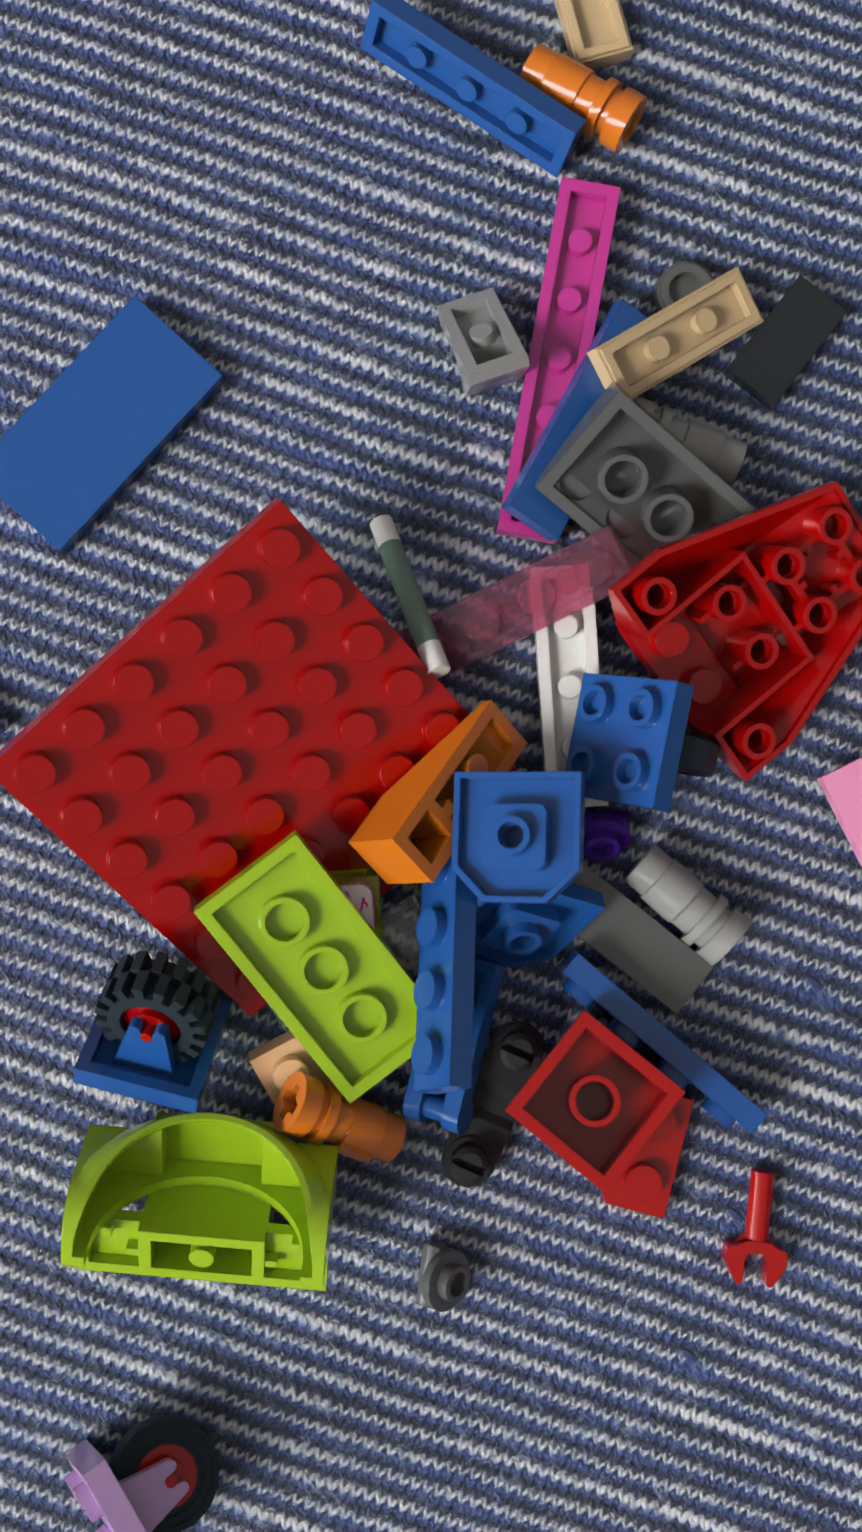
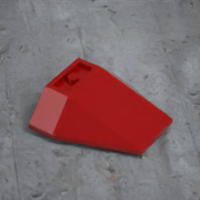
[608,481,862,782]

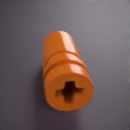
[520,43,648,154]
[273,1071,406,1163]

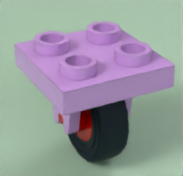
[63,1415,220,1532]

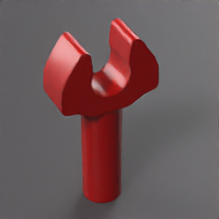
[722,1168,788,1288]

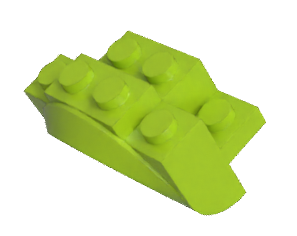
[61,1112,339,1291]

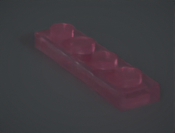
[397,526,632,680]

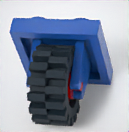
[74,951,232,1113]

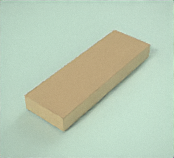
[587,266,764,398]

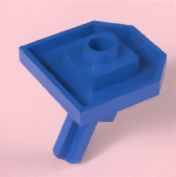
[451,771,585,904]
[475,884,606,968]

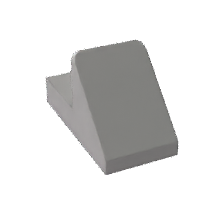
[436,287,530,397]

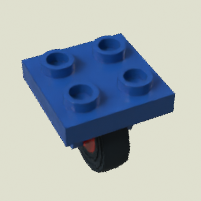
[565,673,718,813]

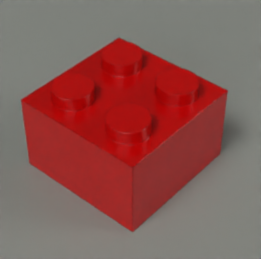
[505,1010,685,1194]

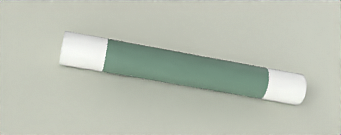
[370,515,451,678]

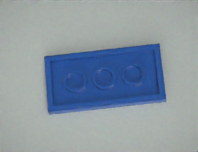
[0,295,225,554]

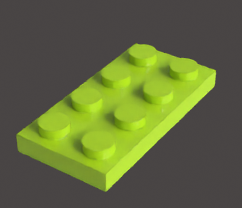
[194,830,417,1104]

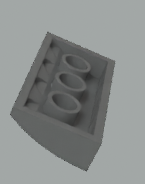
[534,381,759,568]

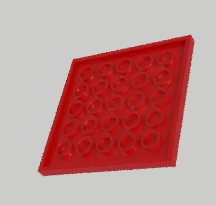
[0,498,518,1017]

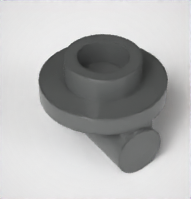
[415,1240,471,1312]

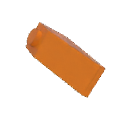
[348,700,528,884]

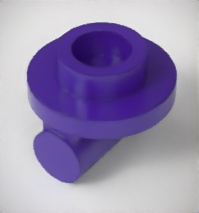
[584,809,631,861]

